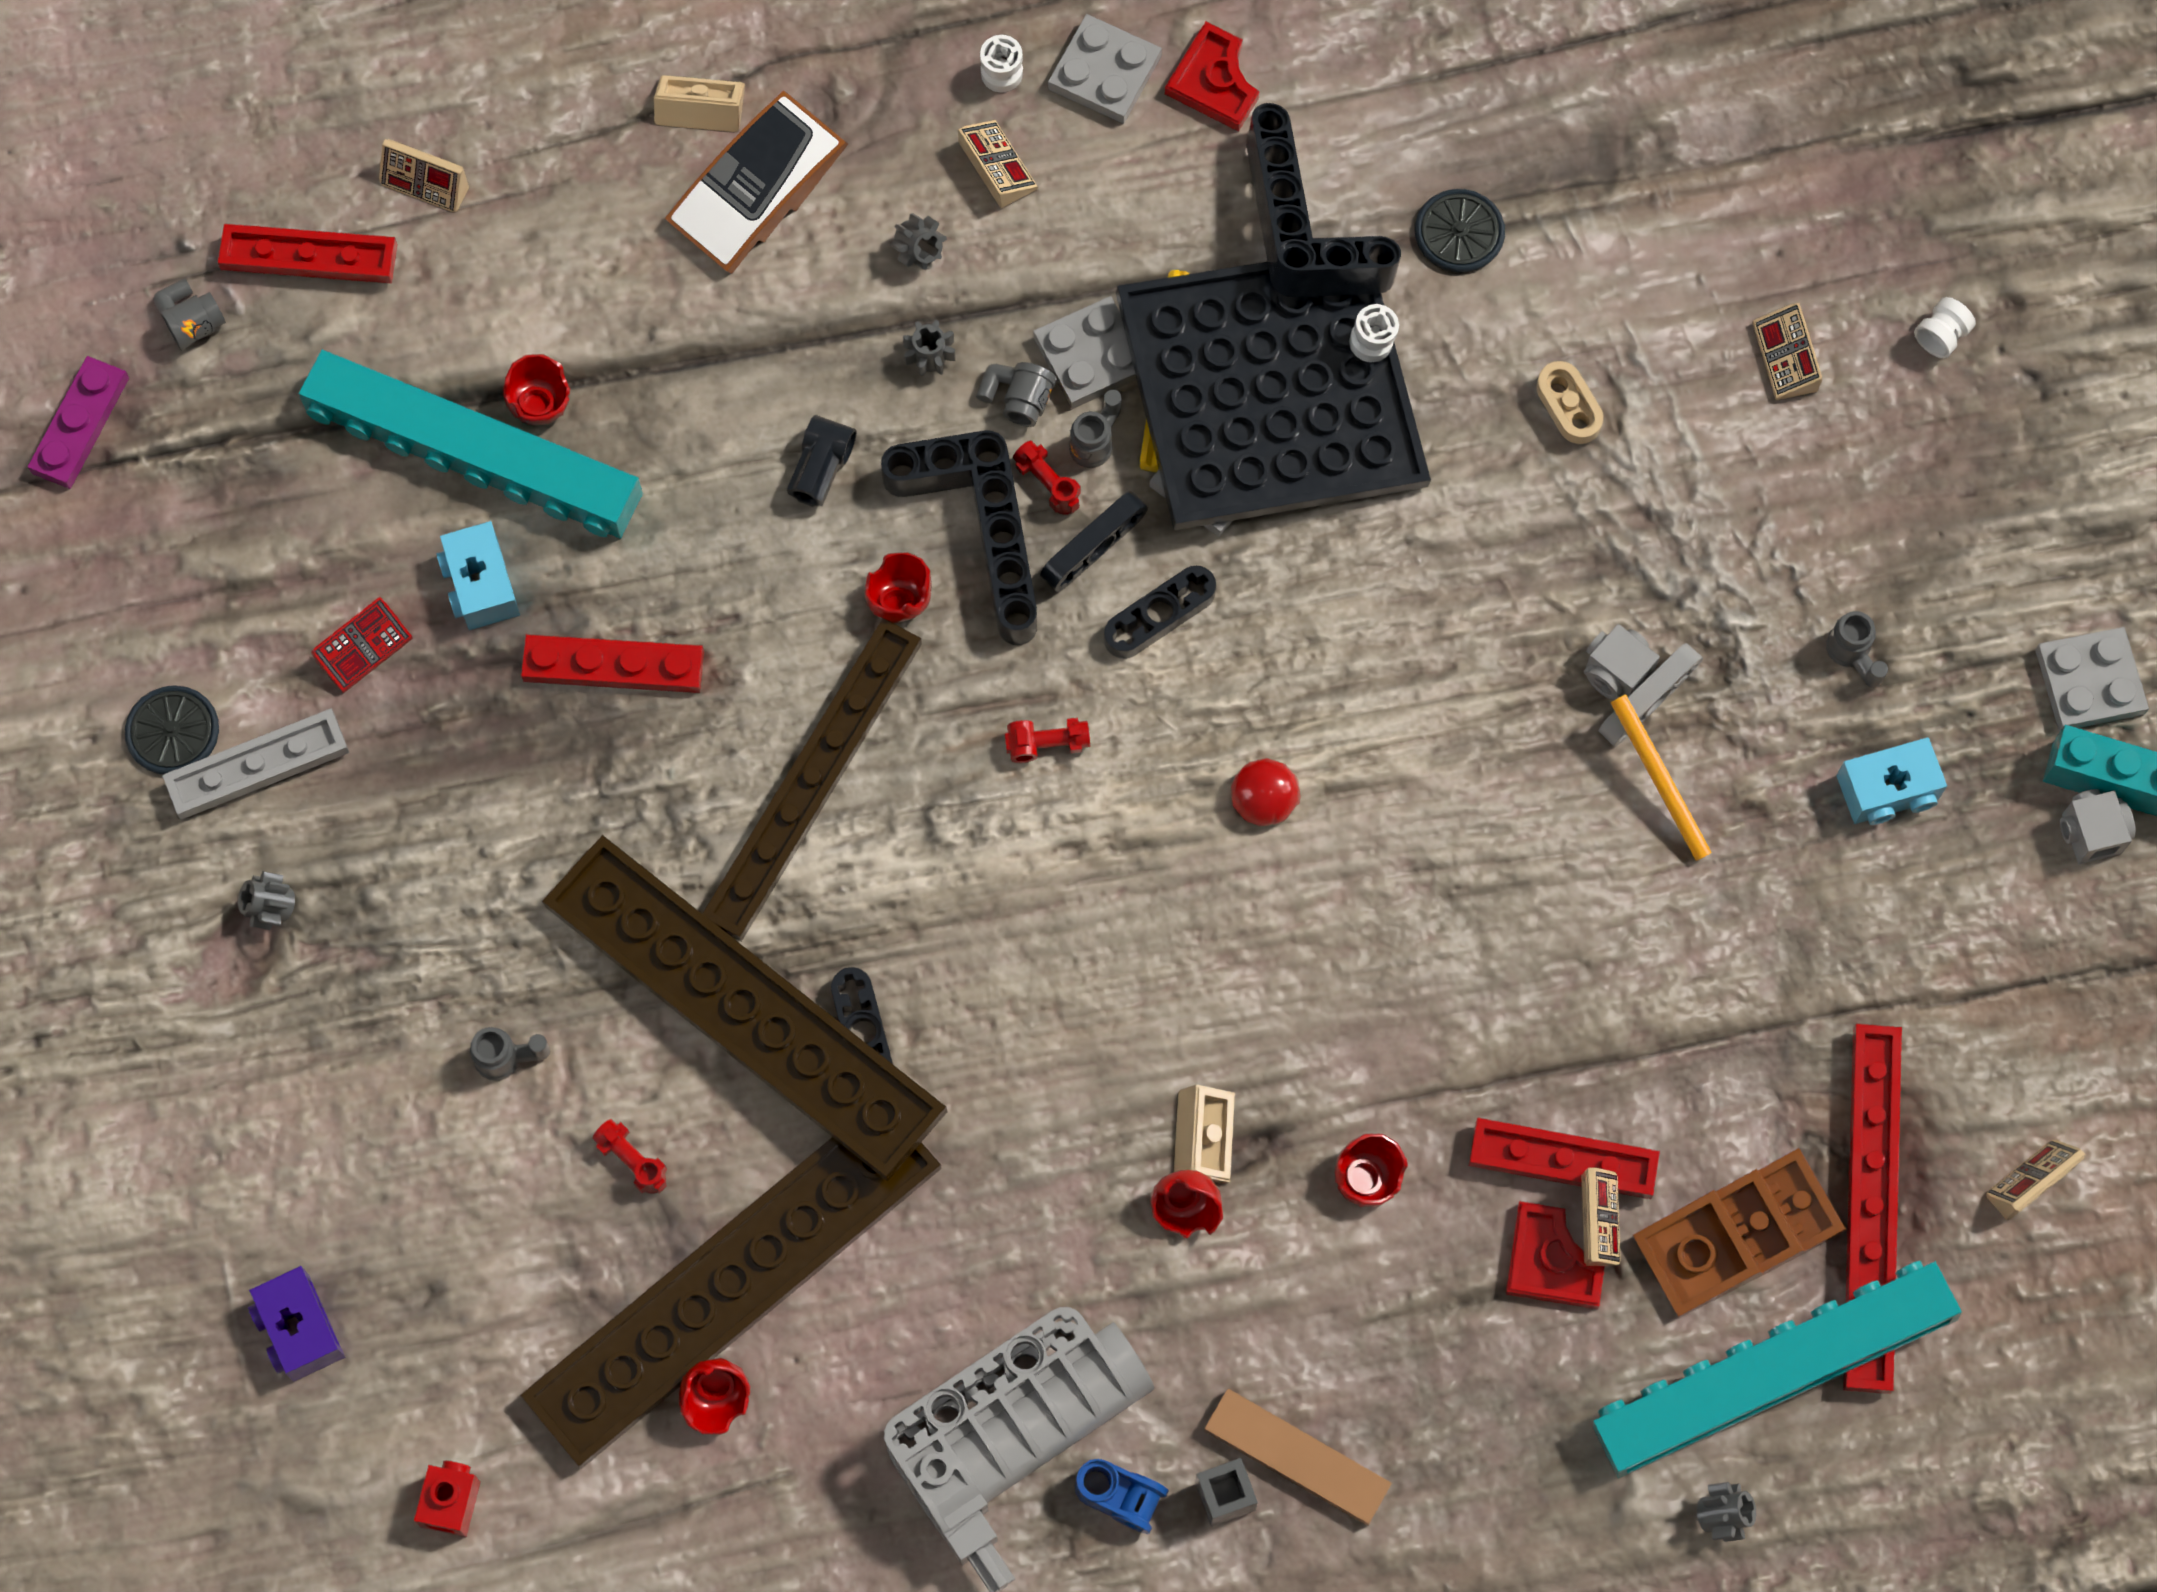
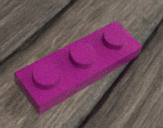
[28,356,129,489]

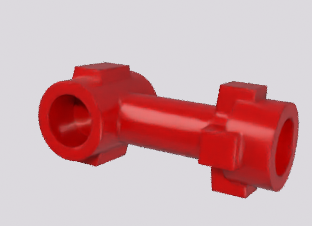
[1013,440,1081,515]
[1004,718,1091,763]
[592,1119,667,1194]

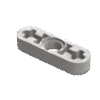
[1598,643,1703,747]

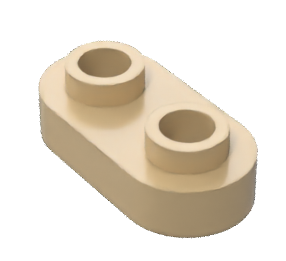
[1537,361,1603,444]

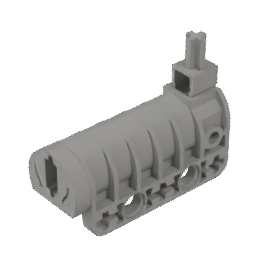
[884,1307,1155,1592]

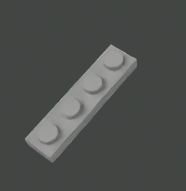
[162,708,350,820]

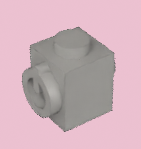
[1584,624,1660,700]
[2060,789,2136,865]

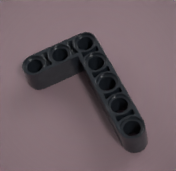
[1246,103,1401,297]
[881,430,1037,645]

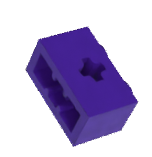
[248,1266,346,1382]

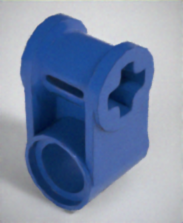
[1074,1459,1169,1534]

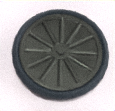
[1415,189,1505,272]
[125,685,219,775]

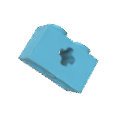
[436,521,520,630]
[1836,737,1947,825]

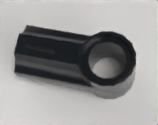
[787,415,857,507]

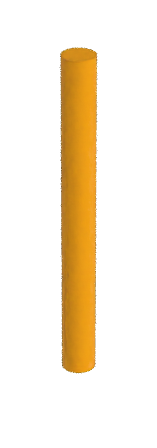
[1610,694,1712,861]

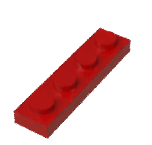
[218,224,398,284]
[521,634,704,693]
[1468,1118,1660,1200]

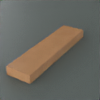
[1204,1389,1392,1526]

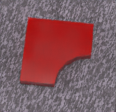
[1164,21,1260,132]
[1506,1201,1605,1310]

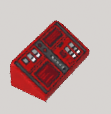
[311,597,413,693]

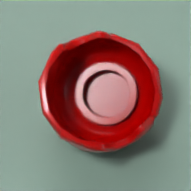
[503,354,570,426]
[865,552,932,623]
[1231,758,1301,827]
[1334,1134,1408,1207]
[1150,1169,1223,1238]
[678,1358,750,1435]

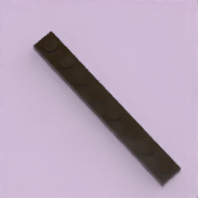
[702,618,922,942]

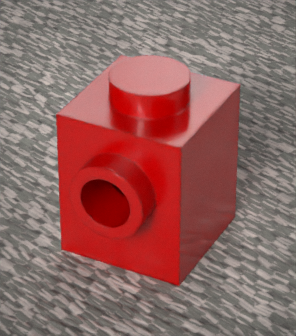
[414,1460,481,1537]

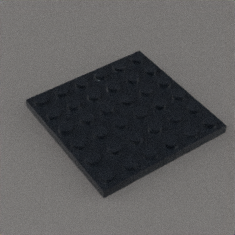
[1116,262,1431,530]

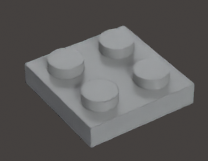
[1048,14,1162,124]
[1033,296,1137,409]
[2035,627,2149,732]

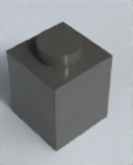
[1195,1458,1258,1527]

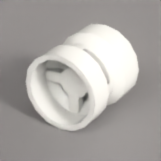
[980,35,1023,93]
[1914,297,1976,359]
[1349,304,1399,362]

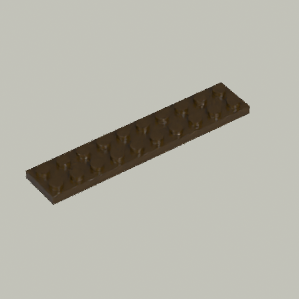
[542,835,948,1181]
[520,1137,942,1469]

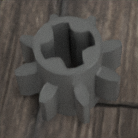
[890,213,947,270]
[903,320,956,376]
[238,871,295,930]
[1697,1482,1756,1542]

